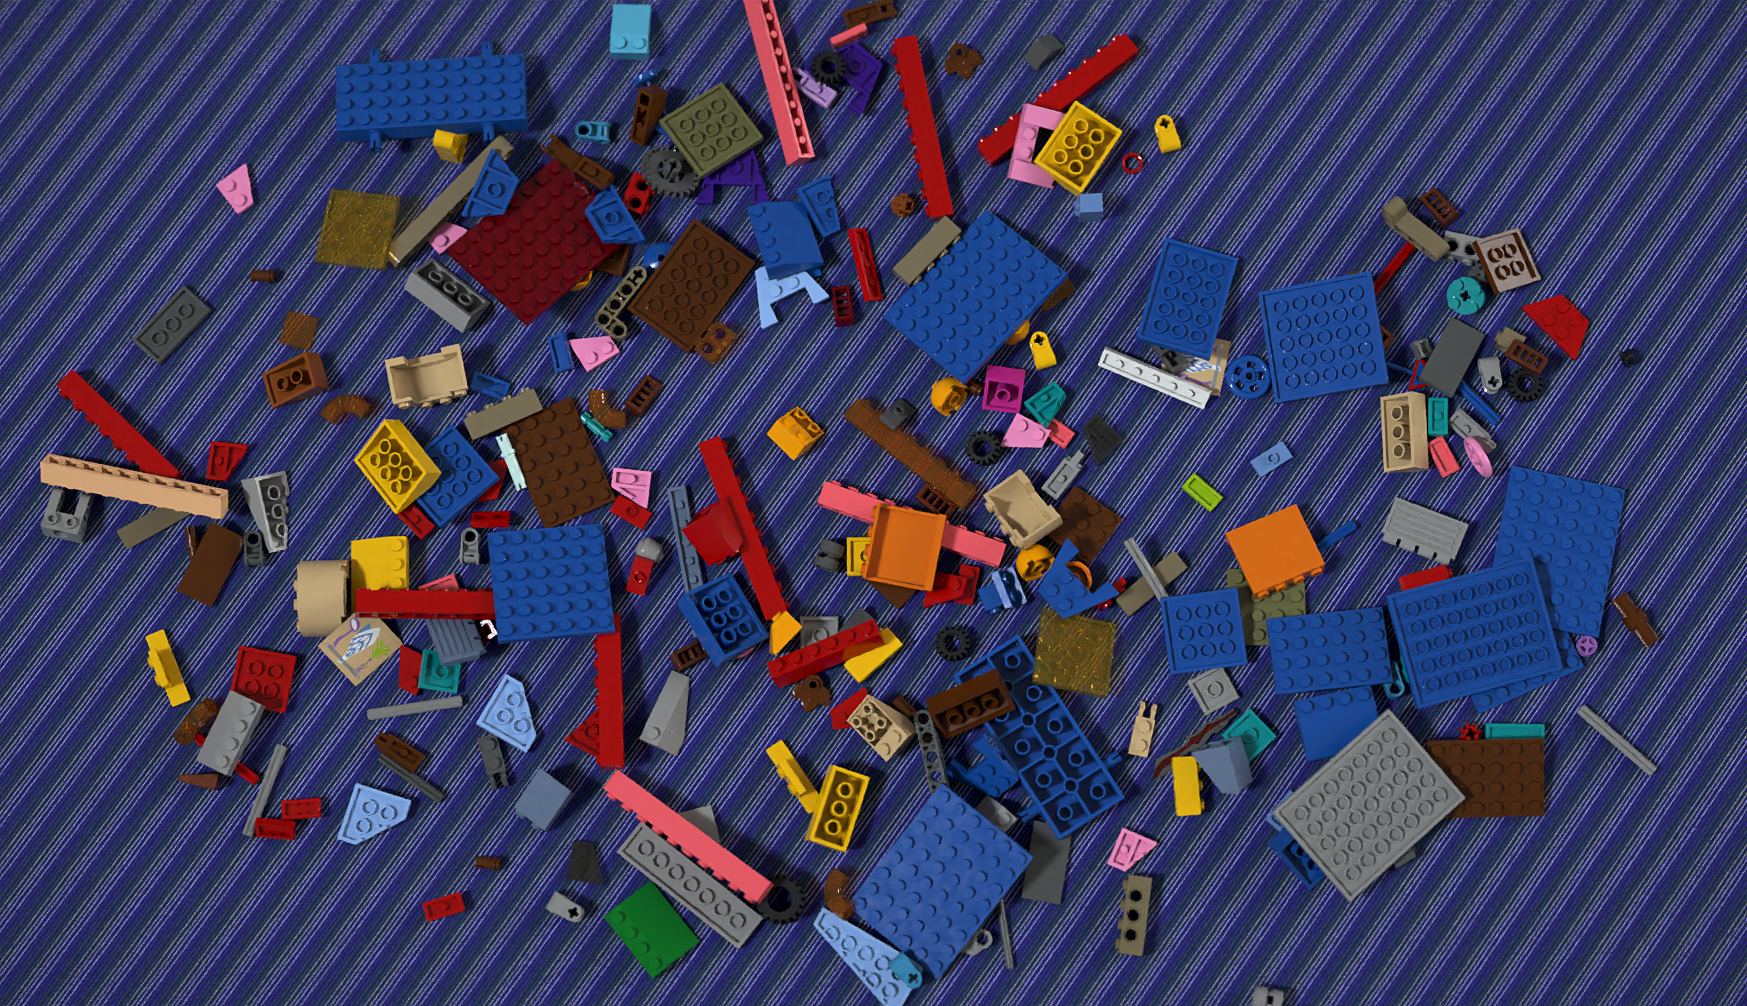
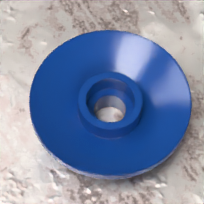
[643,242,674,275]

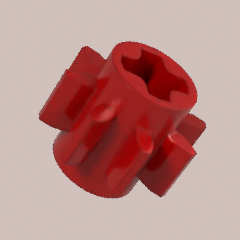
[1458,723,1482,739]

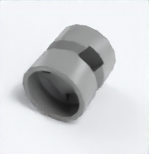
[1251,985,1284,1006]

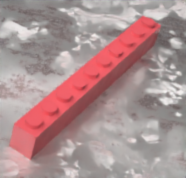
[743,0,815,166]
[817,480,1007,569]
[604,770,773,904]

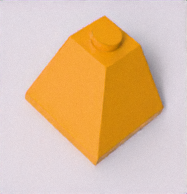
[769,611,802,655]

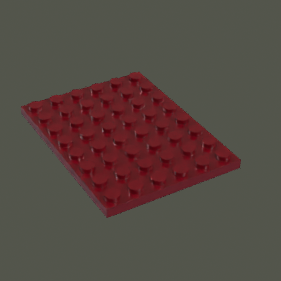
[447,158,623,327]

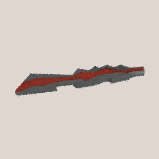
[1153,708,1237,781]

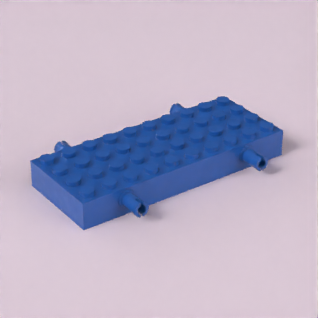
[336,41,528,153]
[952,634,1125,841]

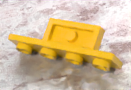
[146,630,191,707]
[766,740,819,814]

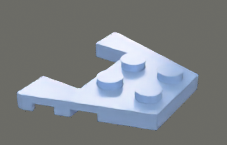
[755,266,830,330]

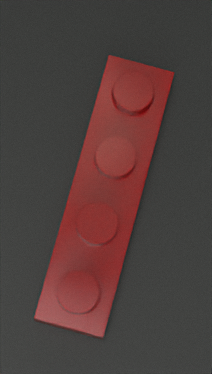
[847,228,883,302]

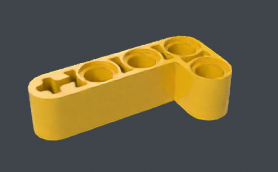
[433,129,469,164]

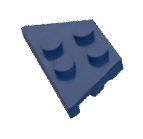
[461,149,520,217]
[585,183,645,244]

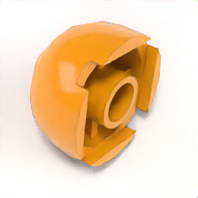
[930,377,968,416]
[1016,544,1055,582]

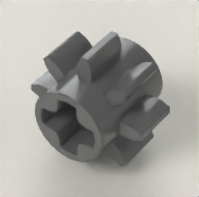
[1468,263,1489,287]

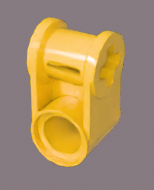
[1154,115,1181,154]
[1029,332,1056,370]

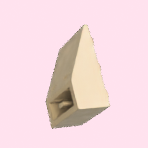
[846,694,917,762]

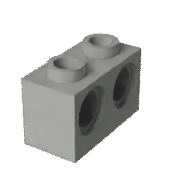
[1442,231,1482,266]

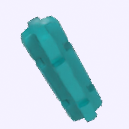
[580,412,613,442]

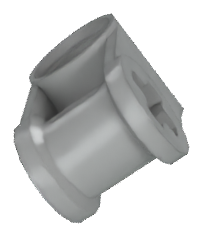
[1478,356,1502,395]
[459,528,481,565]
[546,891,585,922]

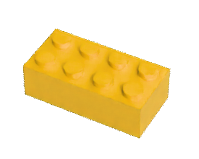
[804,765,870,852]

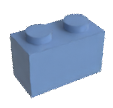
[1074,193,1103,222]

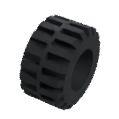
[756,875,805,925]

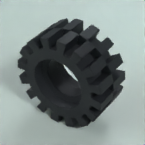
[811,50,846,87]
[1506,368,1543,403]
[965,430,1002,466]
[935,626,970,662]

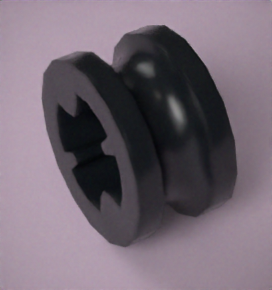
[1619,348,1636,367]

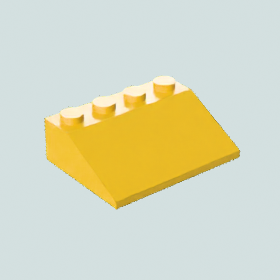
[1034,100,1123,197]
[354,419,442,514]
[351,536,409,615]

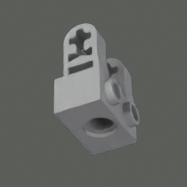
[40,487,93,543]

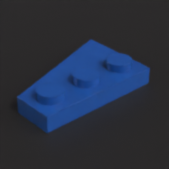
[796,173,840,239]

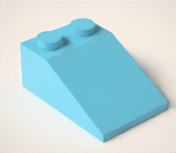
[610,4,651,60]

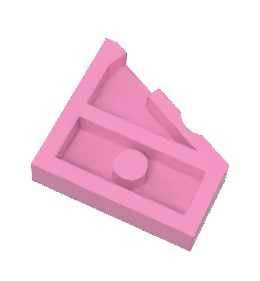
[427,221,468,256]
[1001,413,1051,448]
[611,468,652,509]
[1107,828,1157,872]

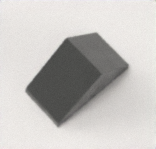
[1023,33,1063,71]

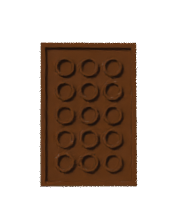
[627,218,756,354]
[501,397,616,528]
[1425,737,1545,818]

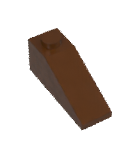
[629,84,668,147]

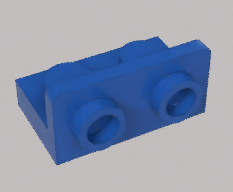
[991,567,1028,610]

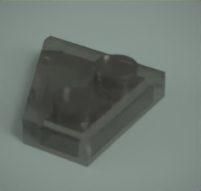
[1083,413,1124,467]
[567,840,605,885]

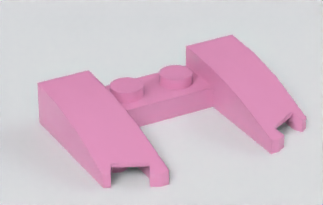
[1007,104,1066,189]

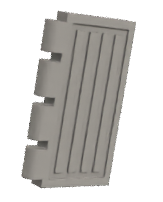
[1382,497,1469,566]

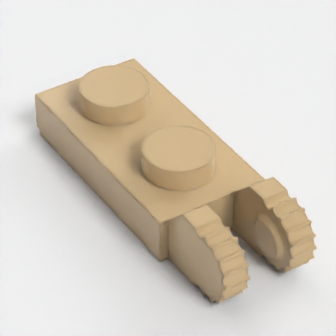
[1128,701,1157,758]

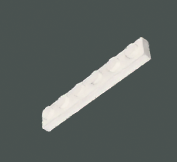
[1098,347,1211,409]

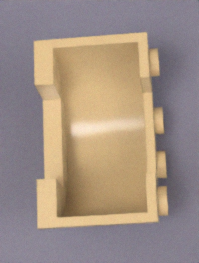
[385,344,468,409]
[983,469,1063,551]
[294,559,349,637]

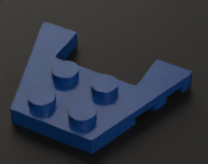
[1037,539,1119,620]
[945,733,1019,799]

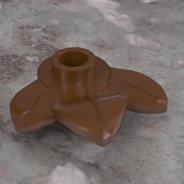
[945,43,982,80]
[792,674,830,713]

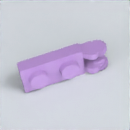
[792,66,838,109]

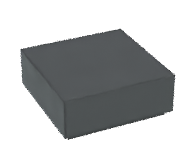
[1410,338,1433,361]

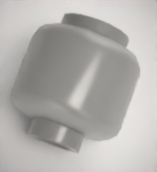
[634,537,664,563]

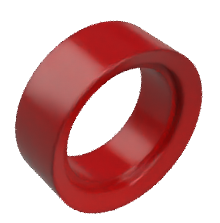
[1122,153,1143,175]

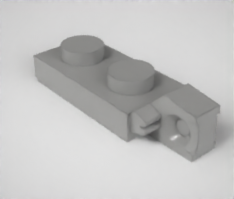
[1448,408,1497,454]
[1041,450,1084,500]

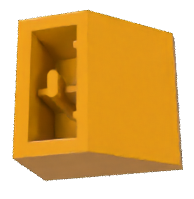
[767,406,824,461]

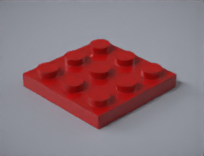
[230,646,298,714]

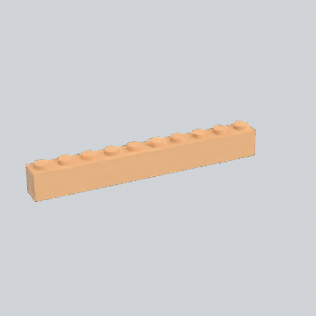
[40,453,228,519]

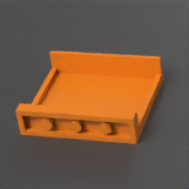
[860,502,947,593]
[1225,504,1325,599]

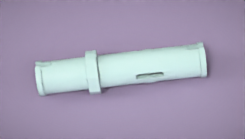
[495,433,528,491]

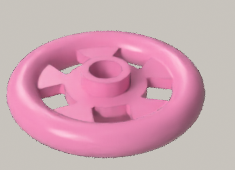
[1464,437,1492,478]

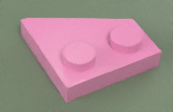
[216,164,254,215]
[568,336,620,373]

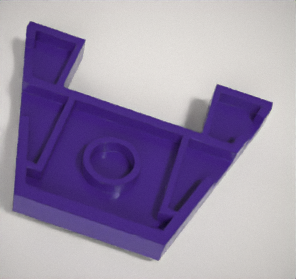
[804,41,883,117]
[696,149,770,205]

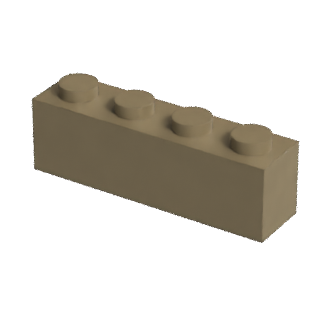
[893,215,962,288]
[463,387,543,441]

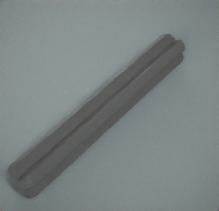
[378,753,444,803]

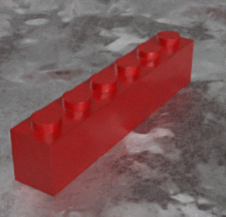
[767,619,885,688]

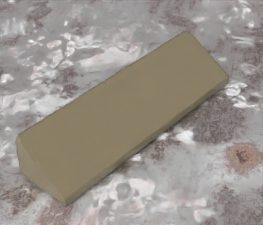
[117,507,192,550]
[1116,551,1188,617]

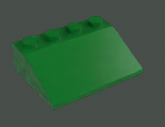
[604,881,700,979]

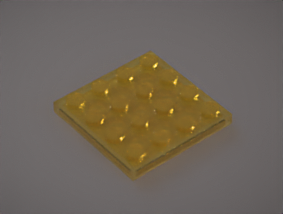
[314,189,401,271]
[1032,608,1116,699]

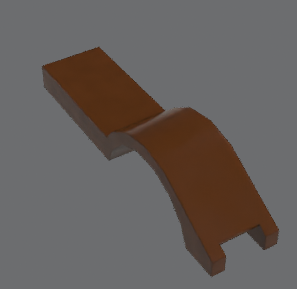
[540,134,615,192]

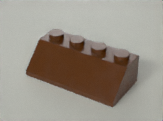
[926,668,1016,740]

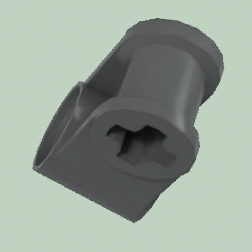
[244,530,266,568]

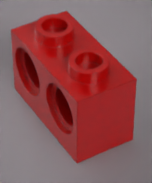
[622,172,657,219]

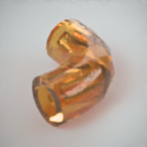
[588,389,626,429]
[319,395,372,425]
[174,698,218,745]
[824,867,855,921]

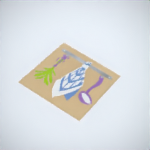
[1161,339,1231,396]
[318,613,403,686]

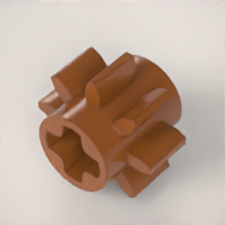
[891,193,914,217]

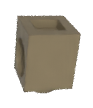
[1494,327,1526,356]

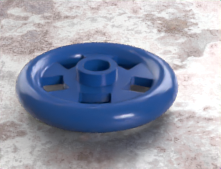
[1226,355,1272,400]

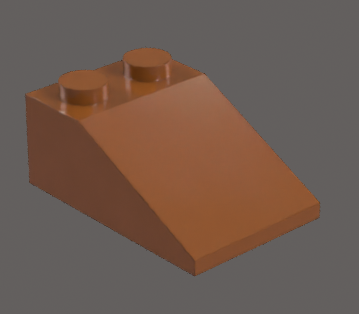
[262,351,330,409]

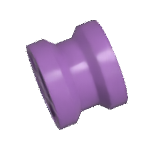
[1575,636,1597,657]

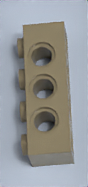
[1115,875,1152,957]

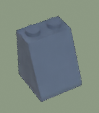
[1192,736,1253,795]
[514,768,574,832]

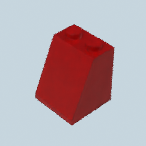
[682,497,743,566]
[1398,564,1454,591]

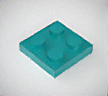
[418,649,461,694]
[1221,708,1277,763]

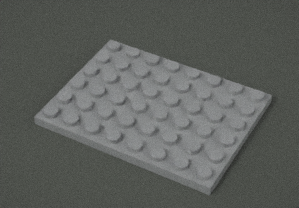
[1272,709,1465,902]

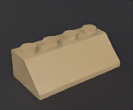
[1380,391,1429,473]

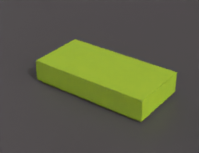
[1181,473,1223,512]

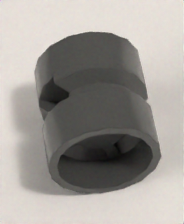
[813,539,845,573]

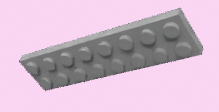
[617,822,763,949]

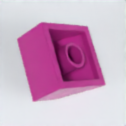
[982,365,1026,414]

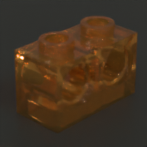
[694,320,737,367]

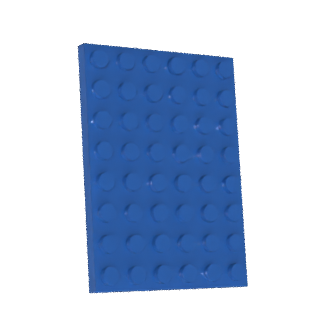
[883,209,1069,385]
[1492,466,1625,639]
[1385,556,1563,709]
[847,783,1034,980]

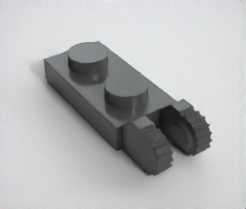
[477,734,509,790]

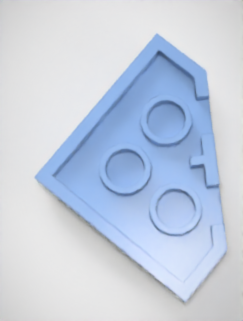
[476,674,536,753]
[337,783,412,845]

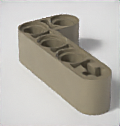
[1381,195,1450,262]
[595,266,648,342]

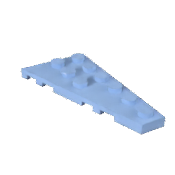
[813,908,923,1006]

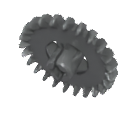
[640,144,701,199]

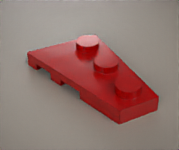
[564,706,626,757]

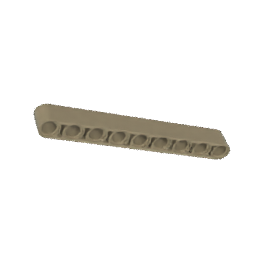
[383,136,515,268]

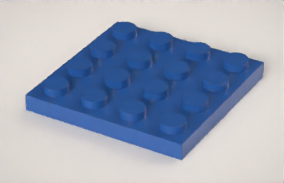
[416,424,500,529]
[1160,587,1248,674]

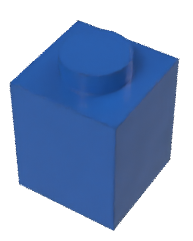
[977,583,1004,615]

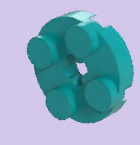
[1447,276,1486,315]

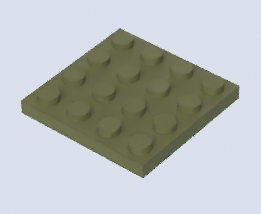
[659,82,764,179]
[1226,569,1306,646]

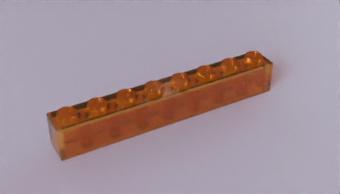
[843,397,977,512]

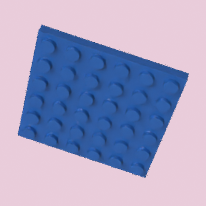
[1258,271,1390,404]
[487,523,615,644]

